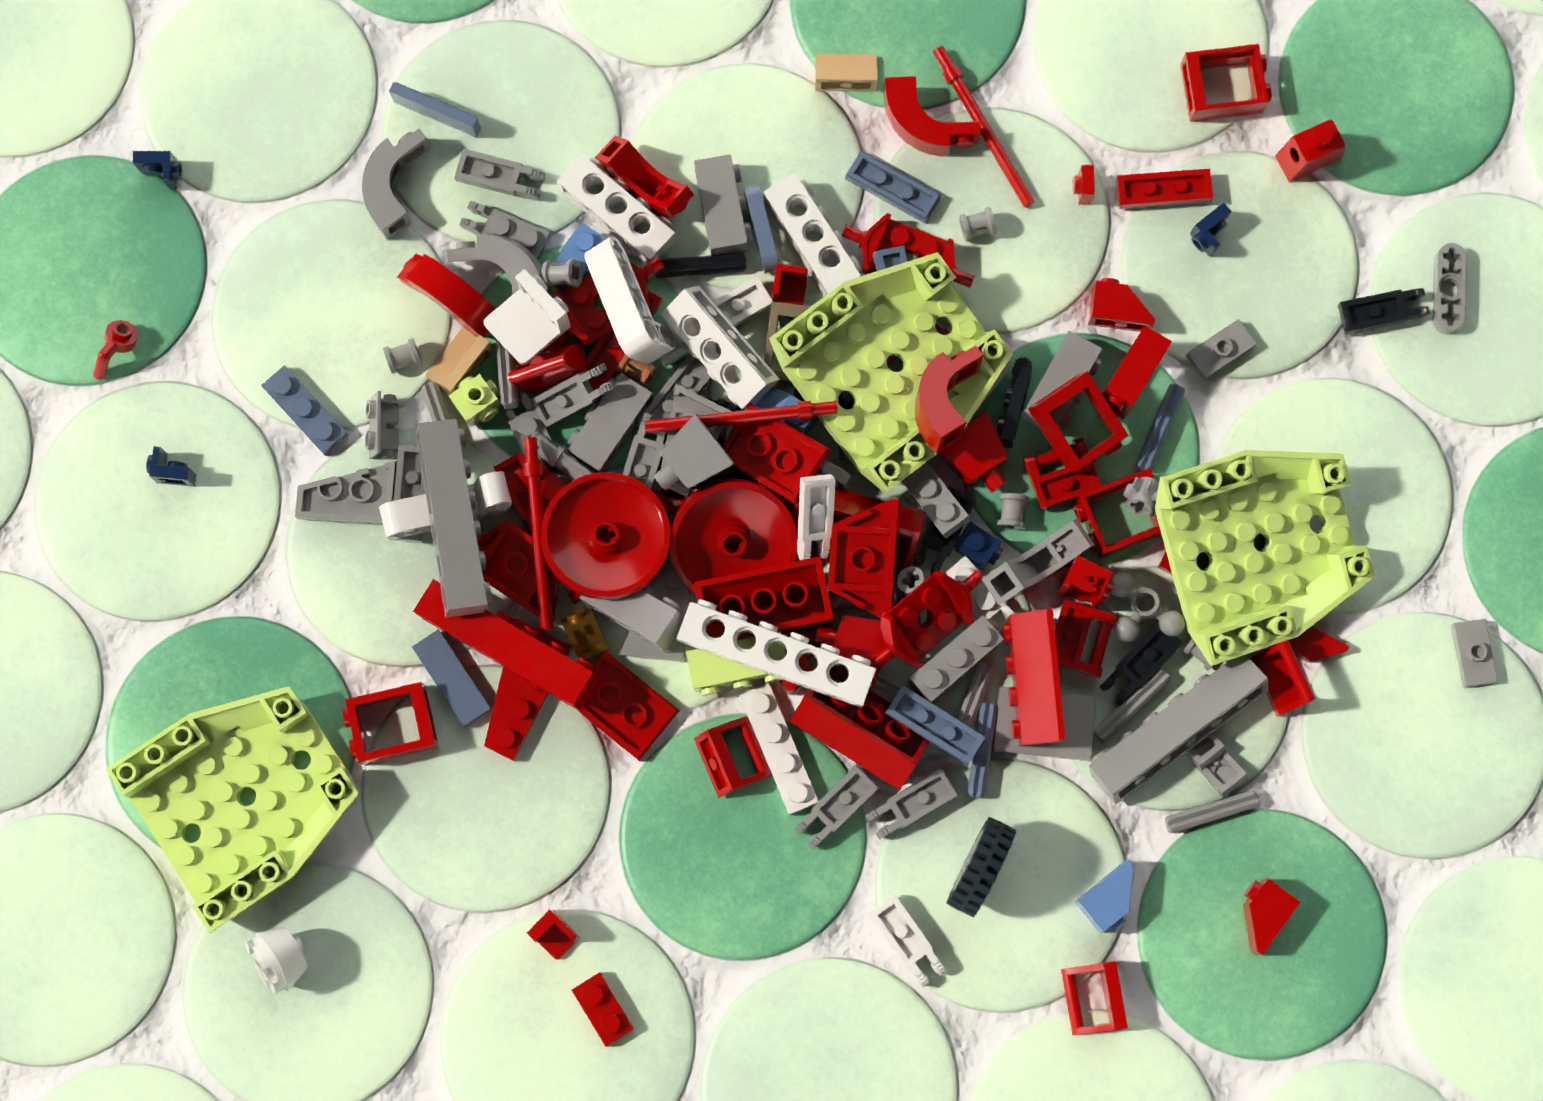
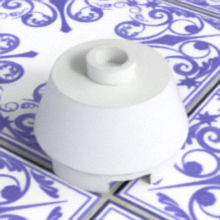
[246,928,308,995]

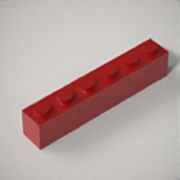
[413,579,600,712]

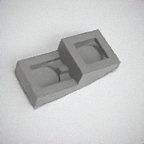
[1186,733,1248,798]

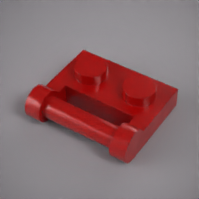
[1022,437,1101,511]
[1055,599,1119,679]

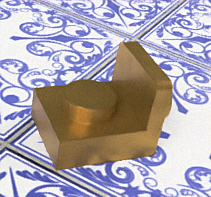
[561,607,609,660]

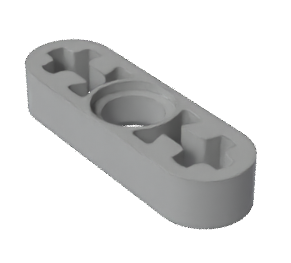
[1432,243,1466,334]

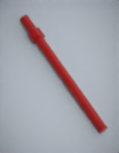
[933,46,1035,208]
[645,400,838,434]
[523,437,553,630]

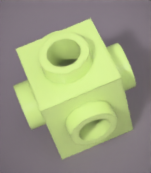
[449,374,501,428]

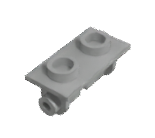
[365,391,399,459]

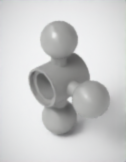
[1109,572,1185,642]

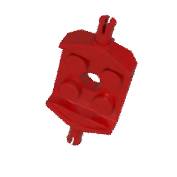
[842,213,975,288]
[554,257,665,346]
[871,570,984,670]

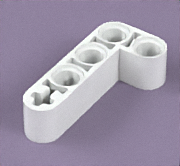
[584,236,676,364]
[379,471,512,539]

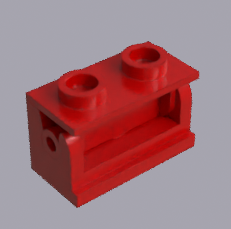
[1056,555,1114,608]

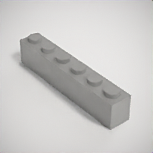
[416,419,492,617]
[1089,654,1269,805]

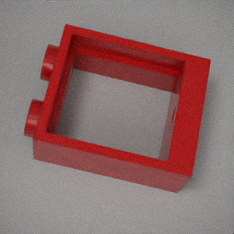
[1180,44,1272,122]
[1102,325,1172,419]
[1027,371,1129,473]
[1073,468,1162,559]
[342,682,439,765]

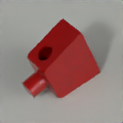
[1275,119,1346,182]
[936,412,1008,493]
[814,615,885,687]

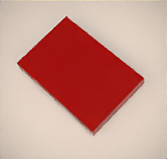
[722,403,831,506]
[577,650,680,761]

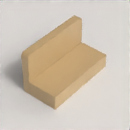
[815,54,878,91]
[426,328,493,395]

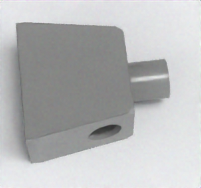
[653,415,735,491]

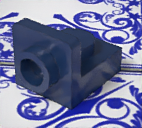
[132,151,182,189]
[1190,202,1232,256]
[146,446,196,487]
[953,521,1004,570]

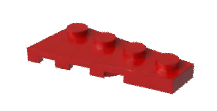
[484,618,573,761]

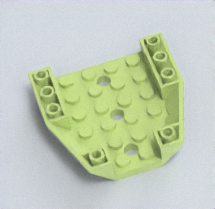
[769,252,1013,493]
[1155,450,1375,666]
[106,686,359,933]

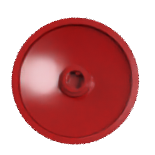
[541,472,671,600]
[670,479,798,594]

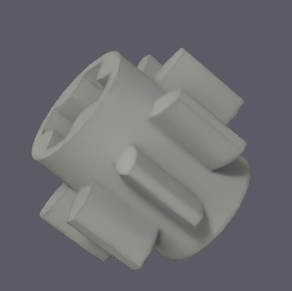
[1123,477,1159,516]

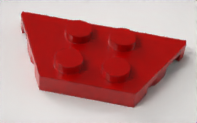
[828,498,899,620]
[477,520,559,622]

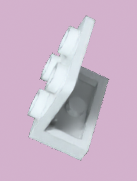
[484,269,571,365]

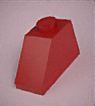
[1088,278,1155,332]
[1243,878,1300,955]

